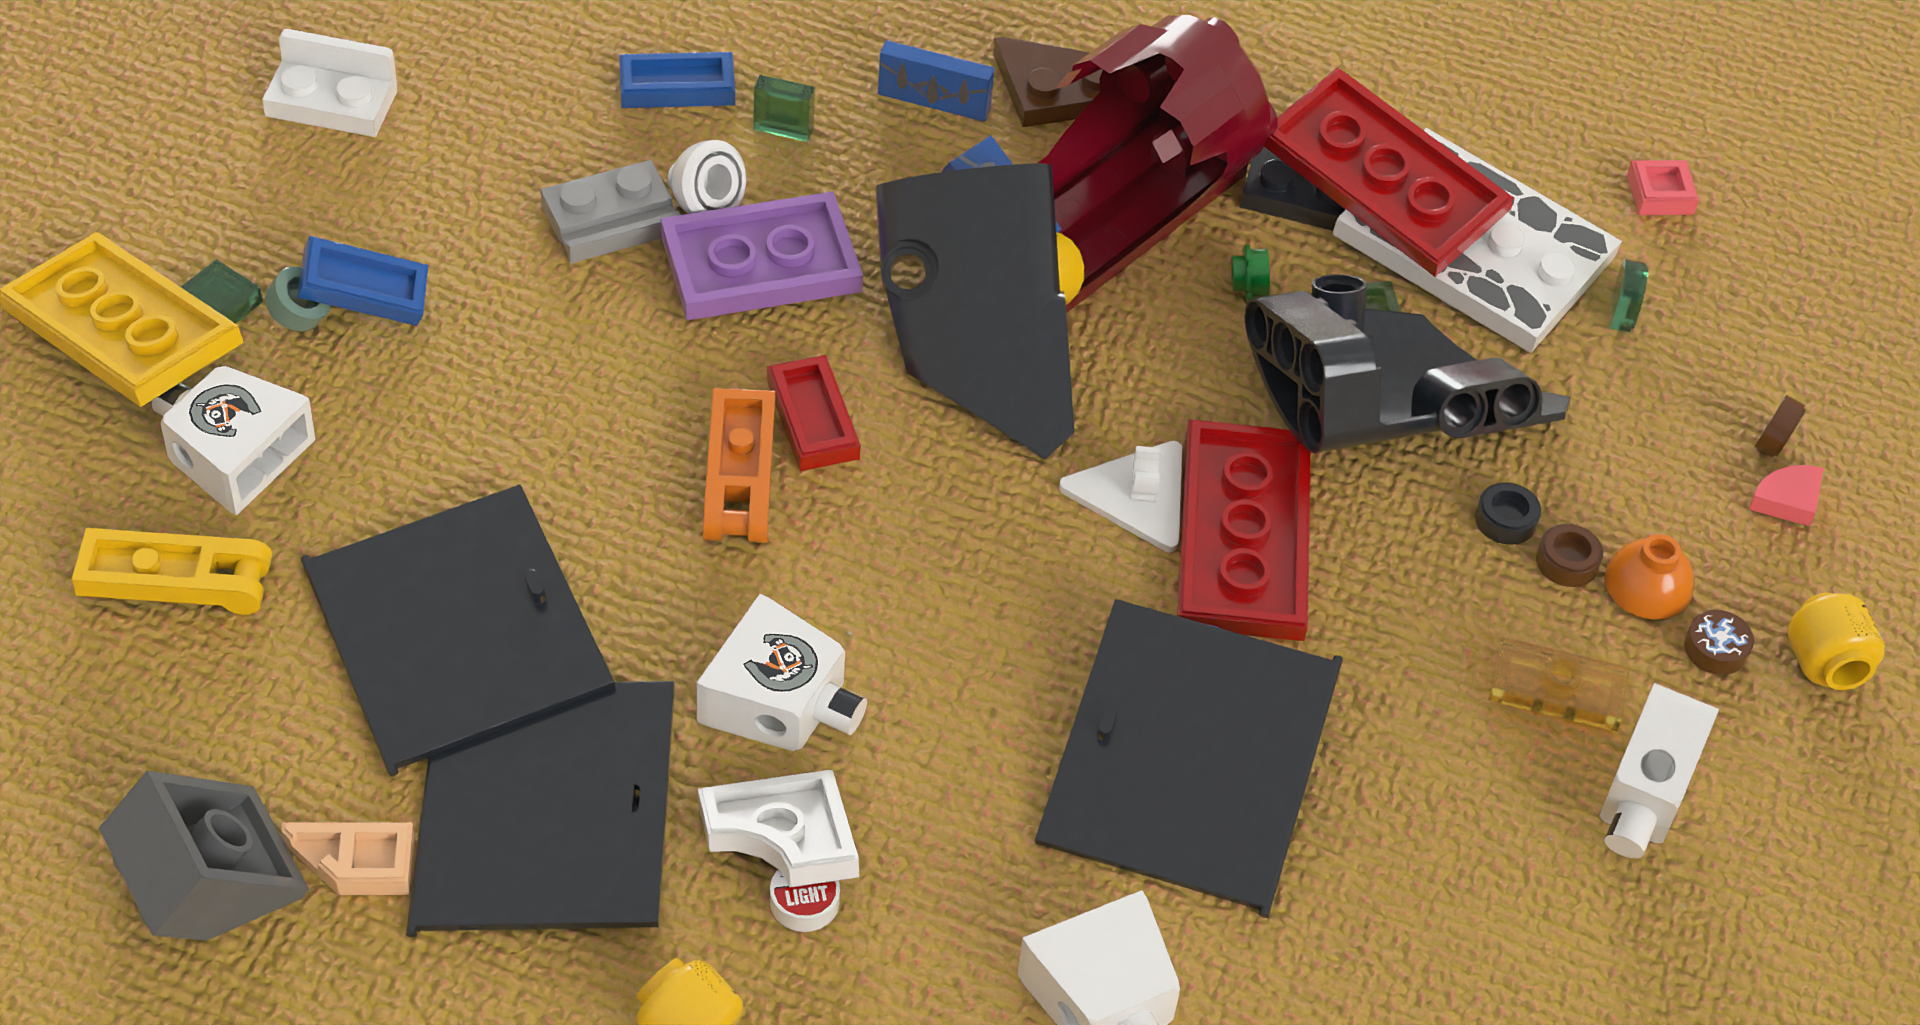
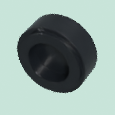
[1475,483,1541,545]

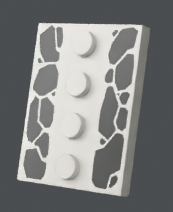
[1332,128,1622,353]

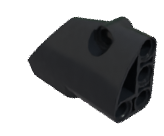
[875,163,1074,460]
[1244,274,1570,454]

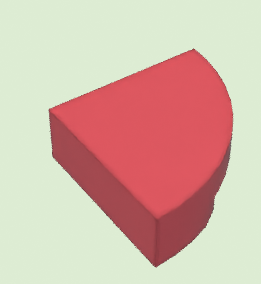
[1749,465,1824,526]

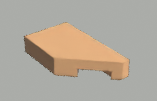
[281,822,415,895]

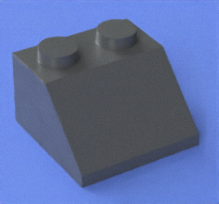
[99,771,309,941]

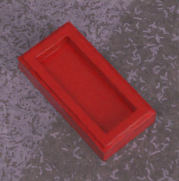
[767,355,861,471]

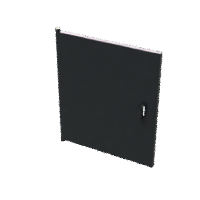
[301,484,615,777]
[1035,599,1343,918]
[406,681,675,937]

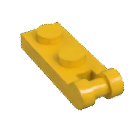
[71,528,272,615]

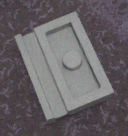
[540,160,681,264]

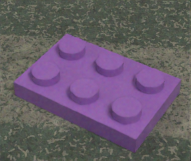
[660,191,863,321]

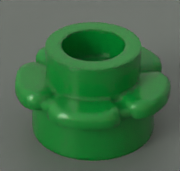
[1231,244,1270,302]

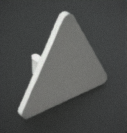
[1059,441,1182,553]

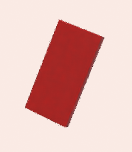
[1264,67,1514,277]
[1177,419,1311,642]

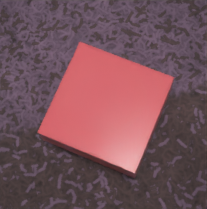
[1627,160,1699,215]

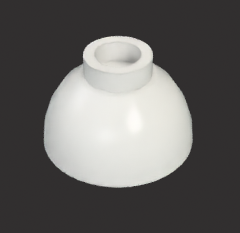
[668,140,747,214]

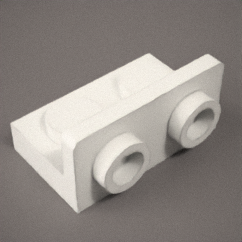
[262,29,397,137]

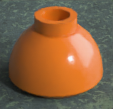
[1605,534,1695,619]

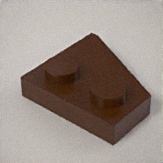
[993,37,1103,127]

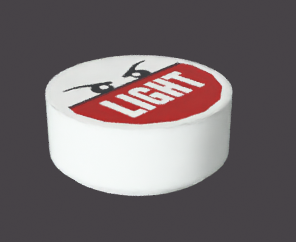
[770,869,840,932]

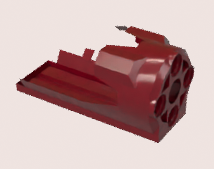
[1038,15,1278,313]

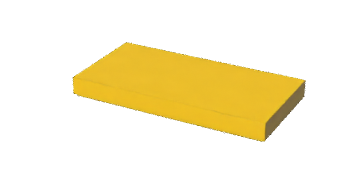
[0,232,244,407]

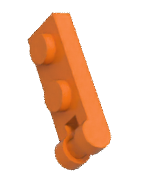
[703,388,775,543]

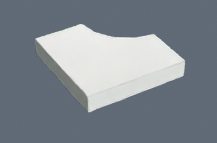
[698,770,859,887]

